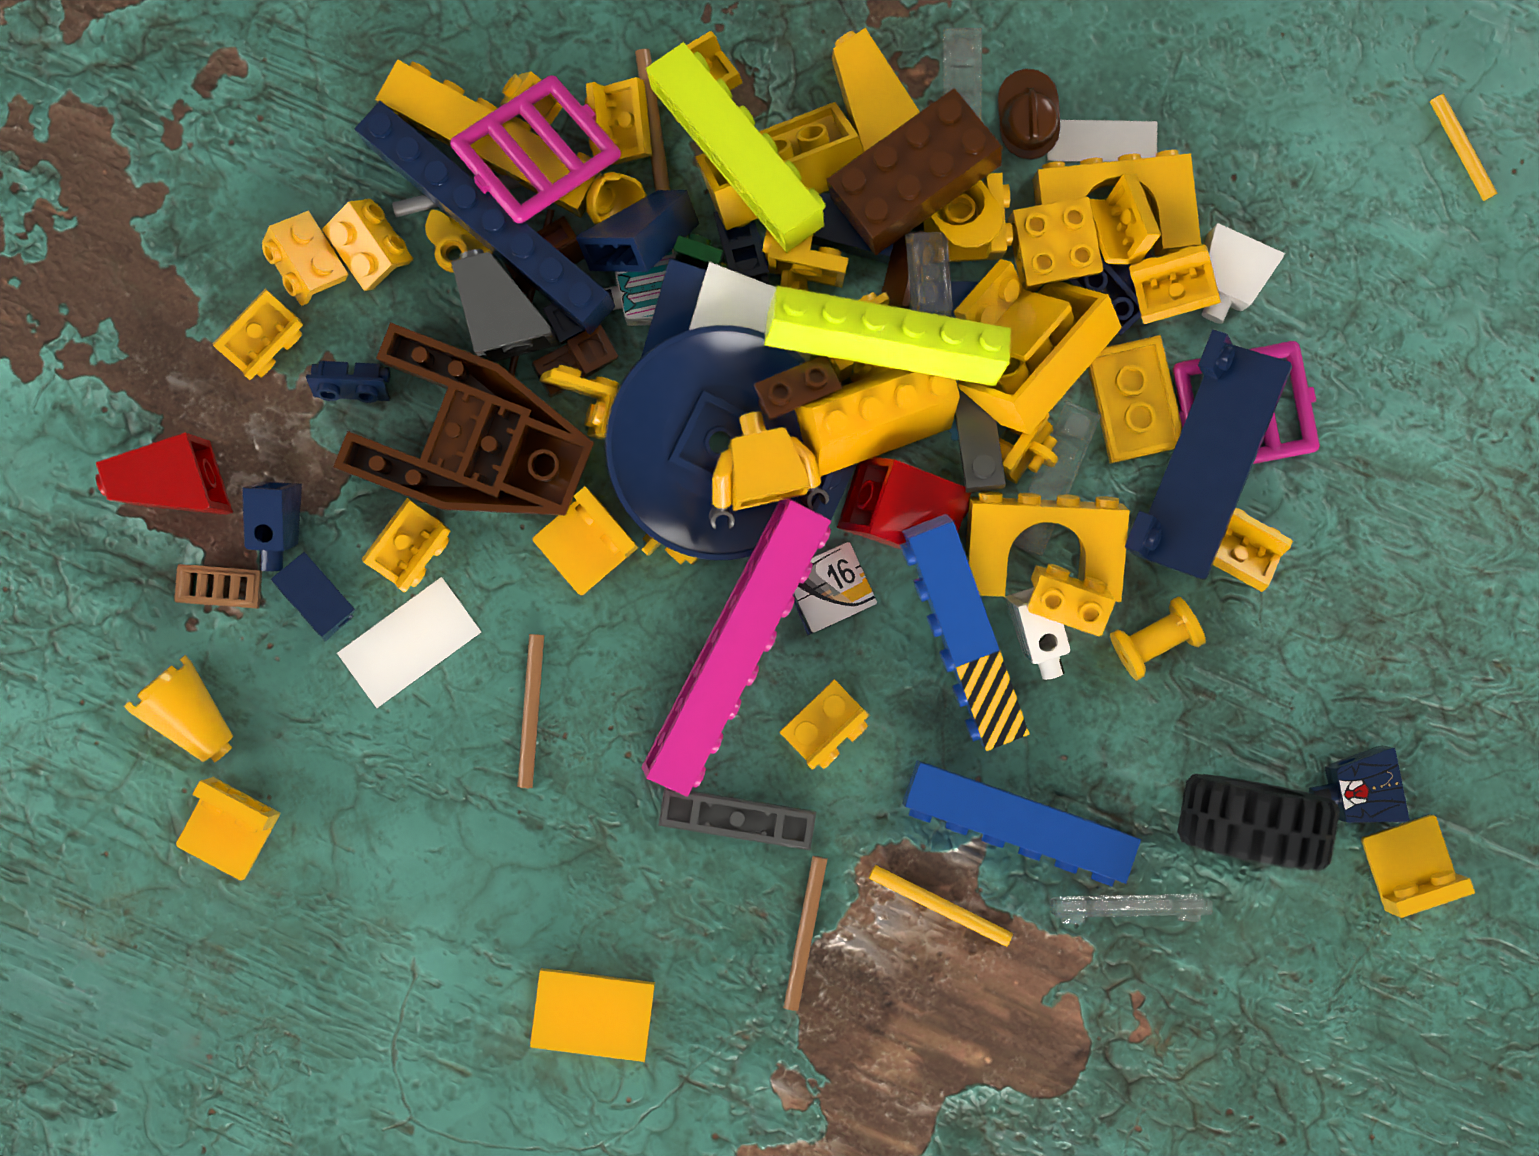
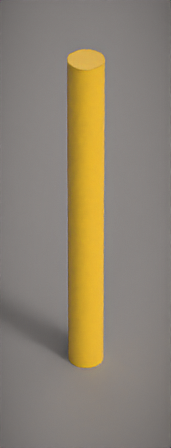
[869,865,1013,947]

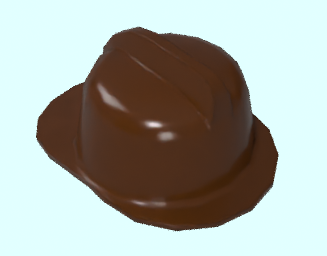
[998,69,1061,159]

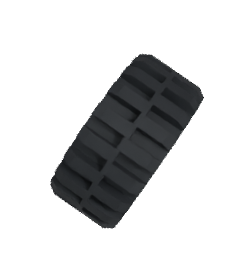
[1177,774,1340,871]

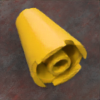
[124,655,233,763]

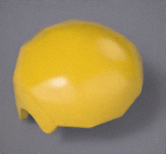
[586,172,647,225]

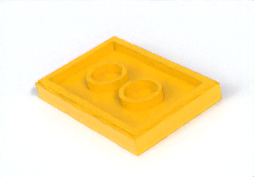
[1088,335,1183,464]
[530,968,655,1062]

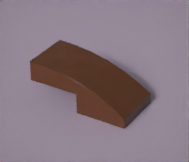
[532,324,619,398]

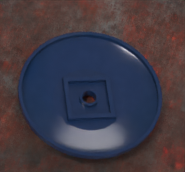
[605,325,833,560]

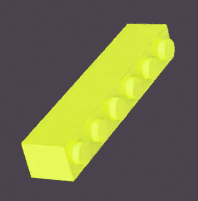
[646,42,825,253]
[764,286,1011,386]

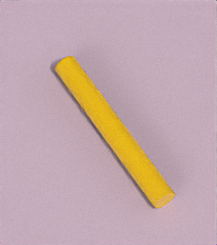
[1429,93,1498,201]

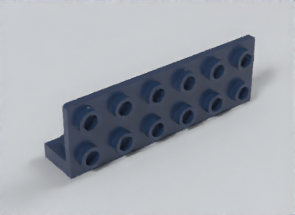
[1125,329,1292,580]

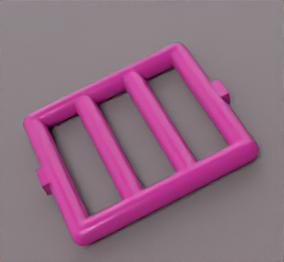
[450,75,621,223]
[1173,341,1320,464]

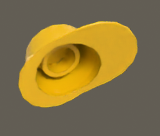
[931,180,1004,248]

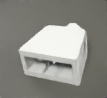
[1201,223,1285,323]

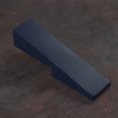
[641,258,707,358]

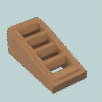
[174,564,262,609]

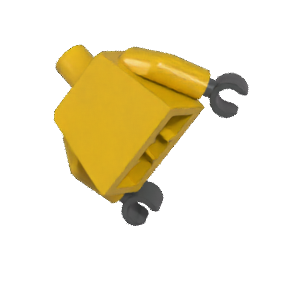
[709,412,829,529]

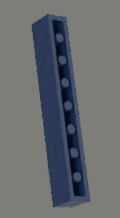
[354,101,616,335]

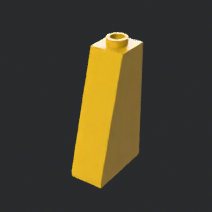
[832,28,920,153]

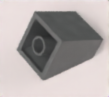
[451,249,560,362]

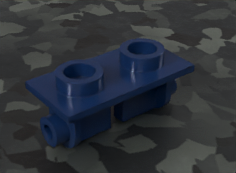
[306,360,390,403]

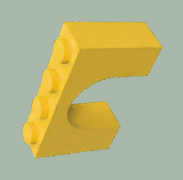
[1032,150,1201,257]
[965,491,1130,602]

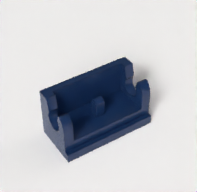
[271,552,356,642]

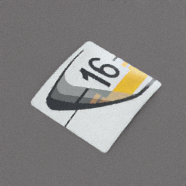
[794,542,877,633]

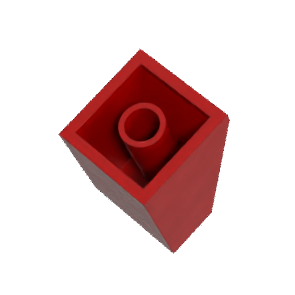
[95,432,233,515]
[837,457,971,549]

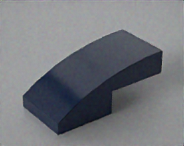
[714,211,769,278]

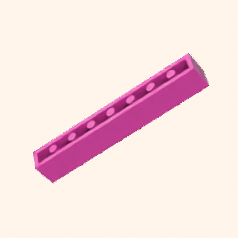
[641,498,831,797]

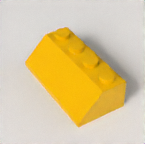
[695,102,863,230]
[957,281,1122,435]
[795,368,960,477]

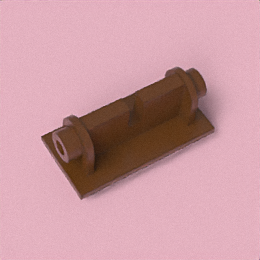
[754,356,842,420]

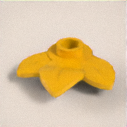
[425,209,493,273]

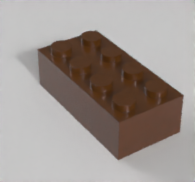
[826,88,1002,255]

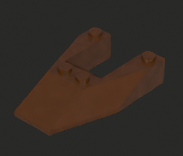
[333,322,594,516]

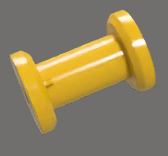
[1110,596,1206,681]

